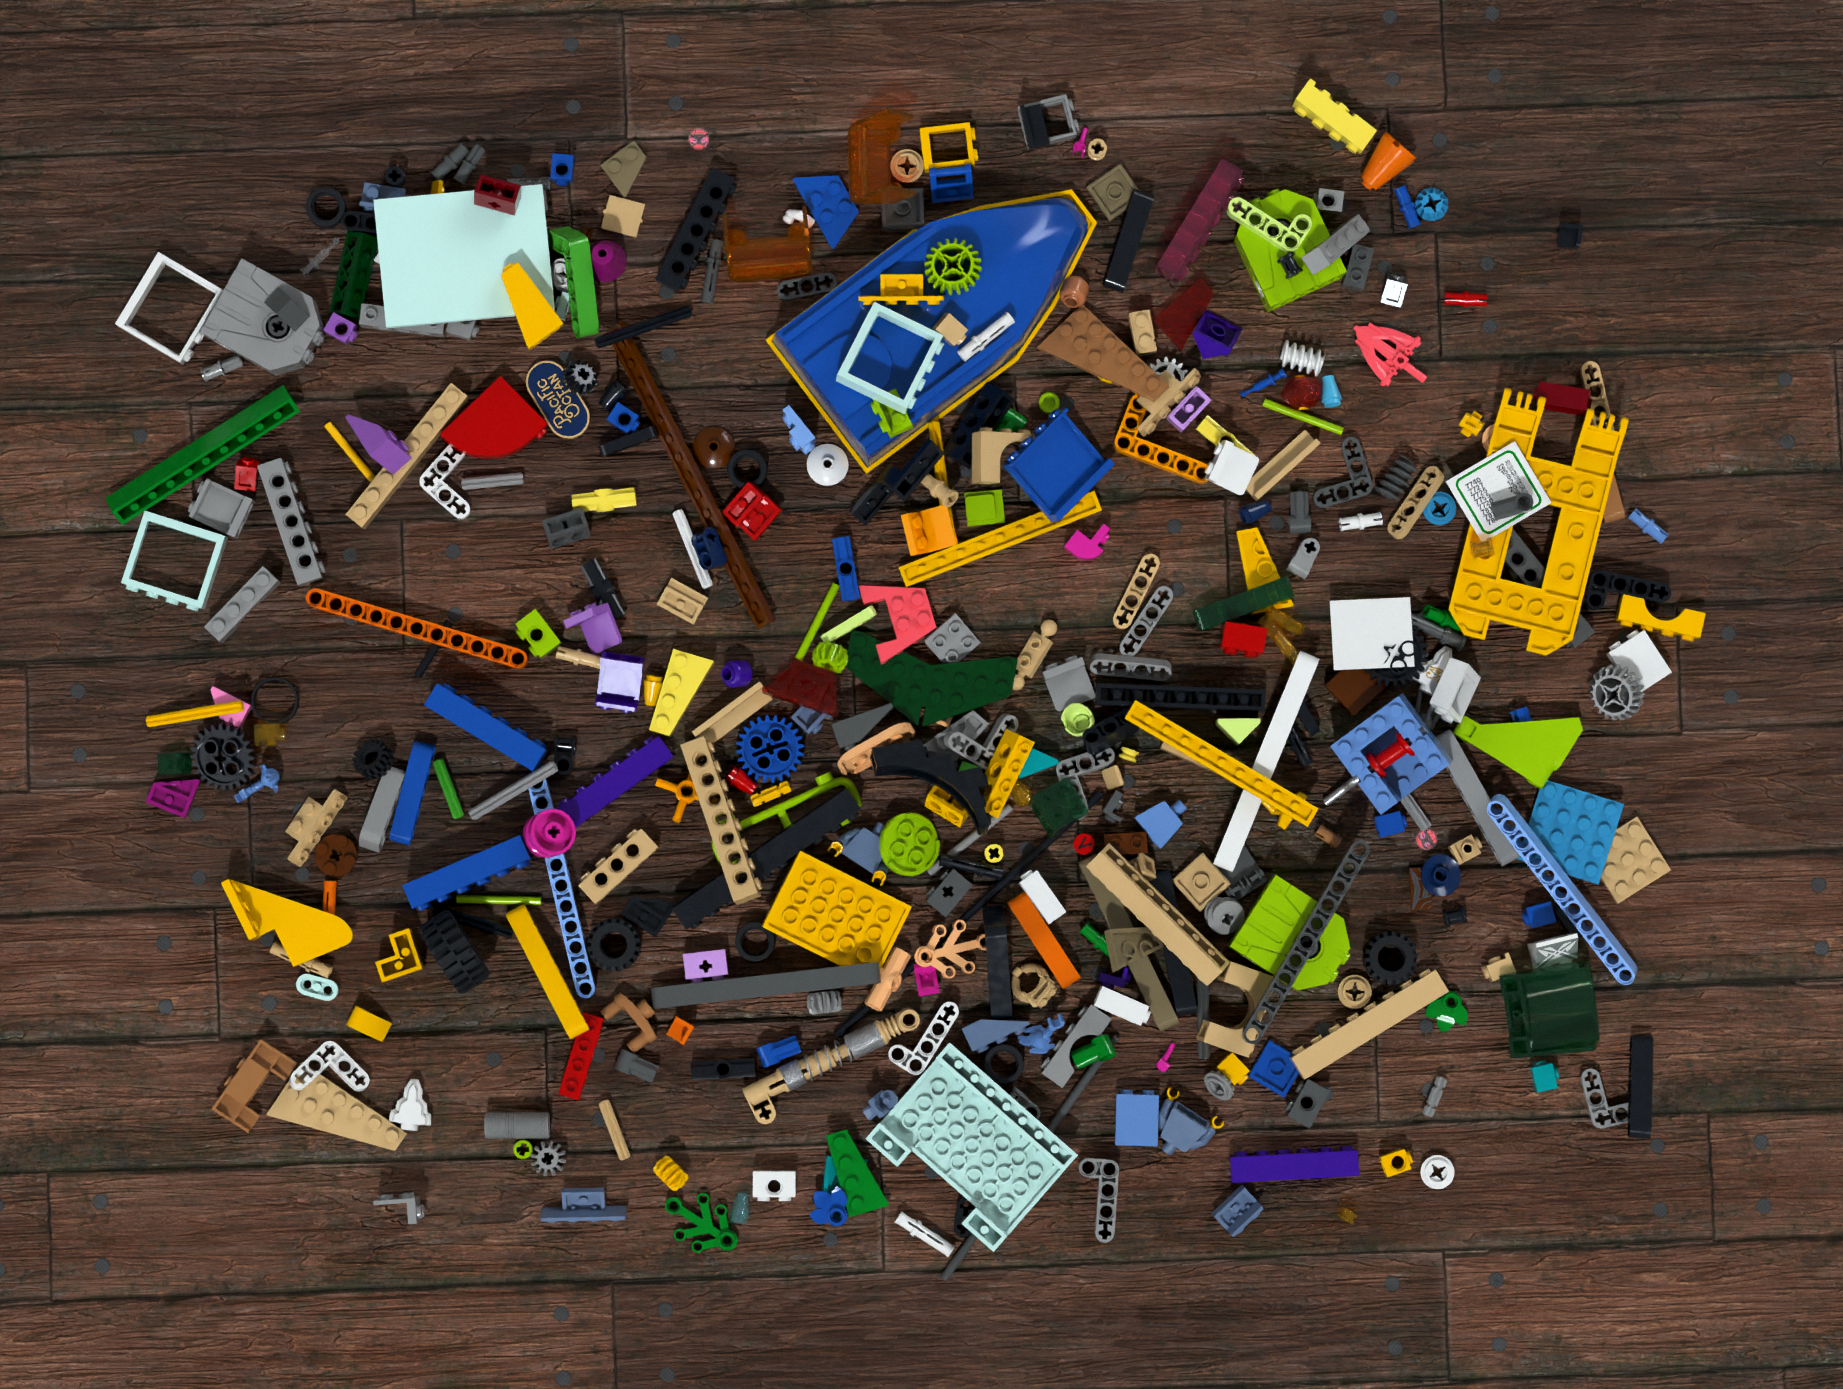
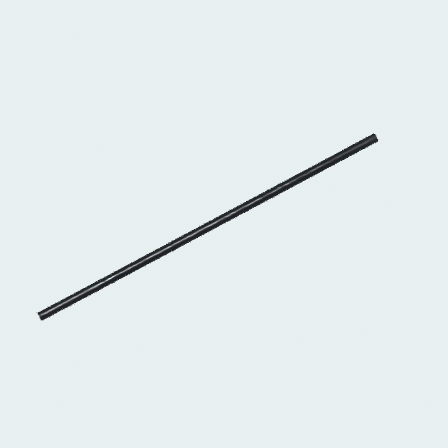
[833,790,1104,1039]

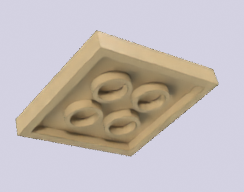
[1601,817,1671,904]

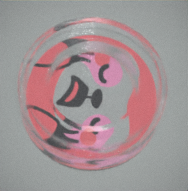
[688,128,709,150]
[1415,829,1437,850]

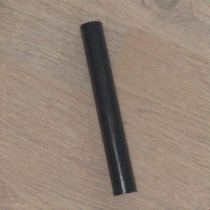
[414,620,453,678]

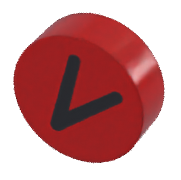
[1073,833,1095,855]

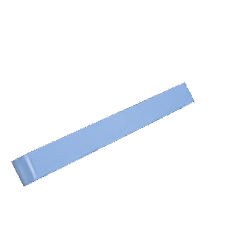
[529,779,596,998]
[1487,794,1638,985]

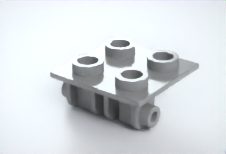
[924,613,981,664]

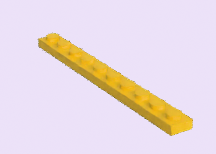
[898,491,1102,587]
[1124,700,1319,827]

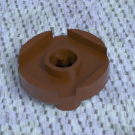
[315,834,358,877]

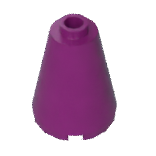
[590,240,626,282]

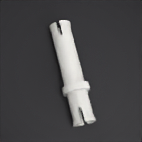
[957,312,1015,362]
[895,1211,955,1257]

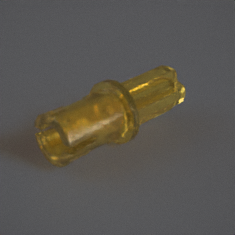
[1265,606,1305,635]

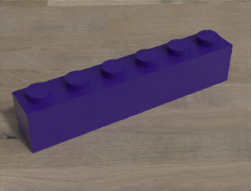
[557,736,674,829]
[1229,1146,1359,1183]

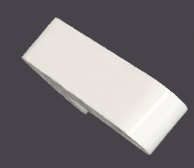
[888,1002,959,1075]

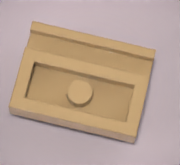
[657,578,709,625]

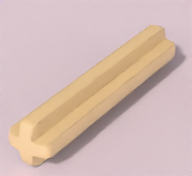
[599,1099,630,1160]

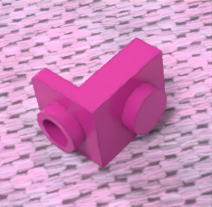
[913,964,940,996]

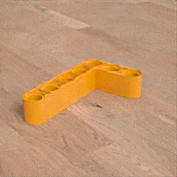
[1114,394,1208,484]

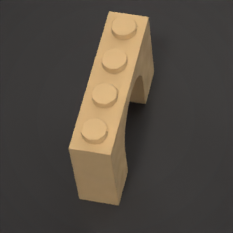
[972,428,1034,484]
[1196,961,1273,1058]

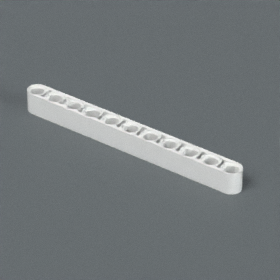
[1213,651,1320,872]

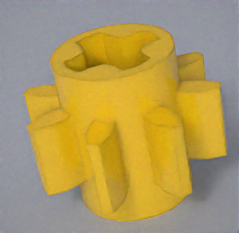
[1458,411,1484,438]

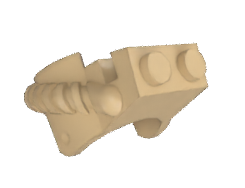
[1011,963,1057,1008]

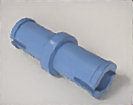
[1628,508,1669,544]

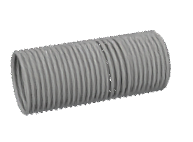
[484,1112,550,1139]

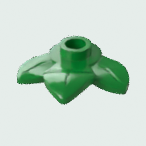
[1425,991,1468,1033]

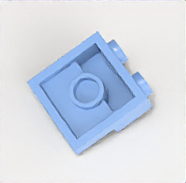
[782,405,816,455]

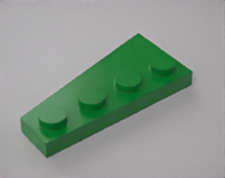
[825,1129,889,1217]

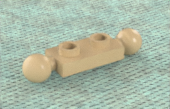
[1013,620,1057,690]

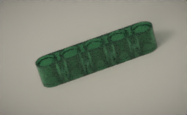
[1192,576,1295,632]

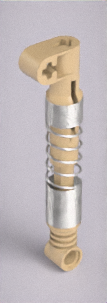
[742,1007,920,1124]

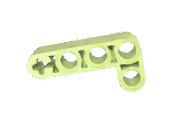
[1227,197,1312,254]

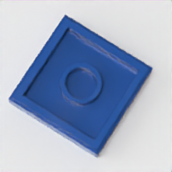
[1248,1040,1299,1098]

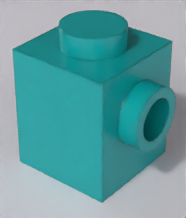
[1529,1060,1559,1093]

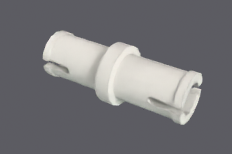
[1338,512,1383,531]

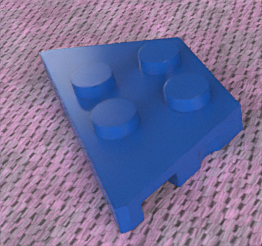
[792,176,859,250]

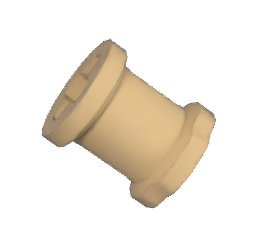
[1087,139,1107,161]

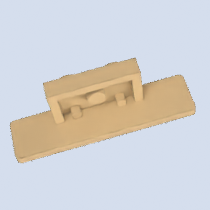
[1137,368,1201,437]
[285,789,348,867]

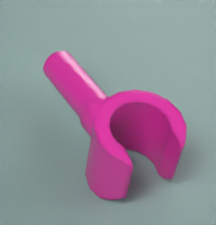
[1072,128,1088,158]
[1156,1043,1176,1073]

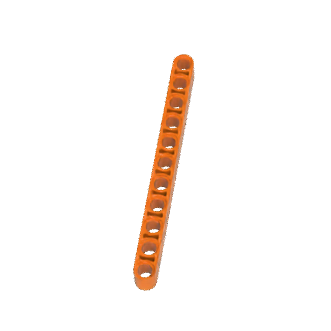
[306,588,529,669]

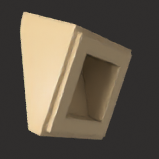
[1102,765,1124,790]

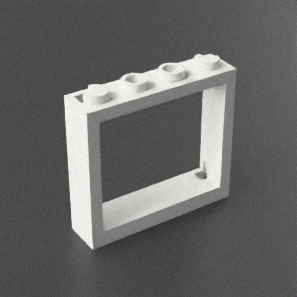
[115,252,223,365]

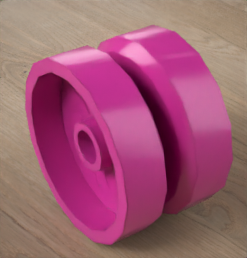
[523,809,576,858]

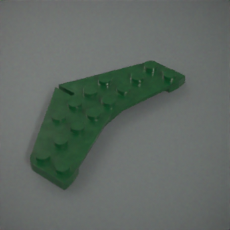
[846,630,1018,727]

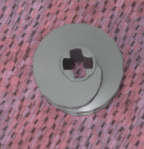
[1204,897,1245,935]

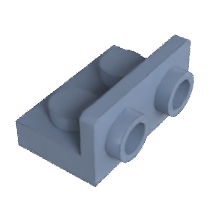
[359,182,407,214]

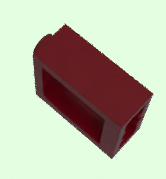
[1533,381,1593,417]

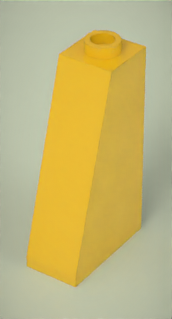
[501,262,564,351]

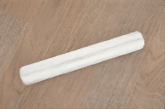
[672,509,713,589]

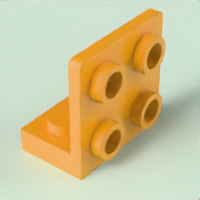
[901,505,958,556]

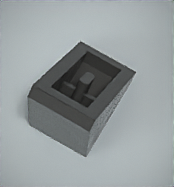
[264,287,310,332]

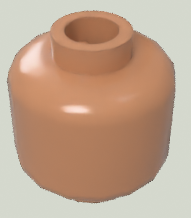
[1059,276,1089,308]

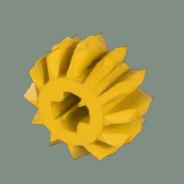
[653,1155,689,1191]

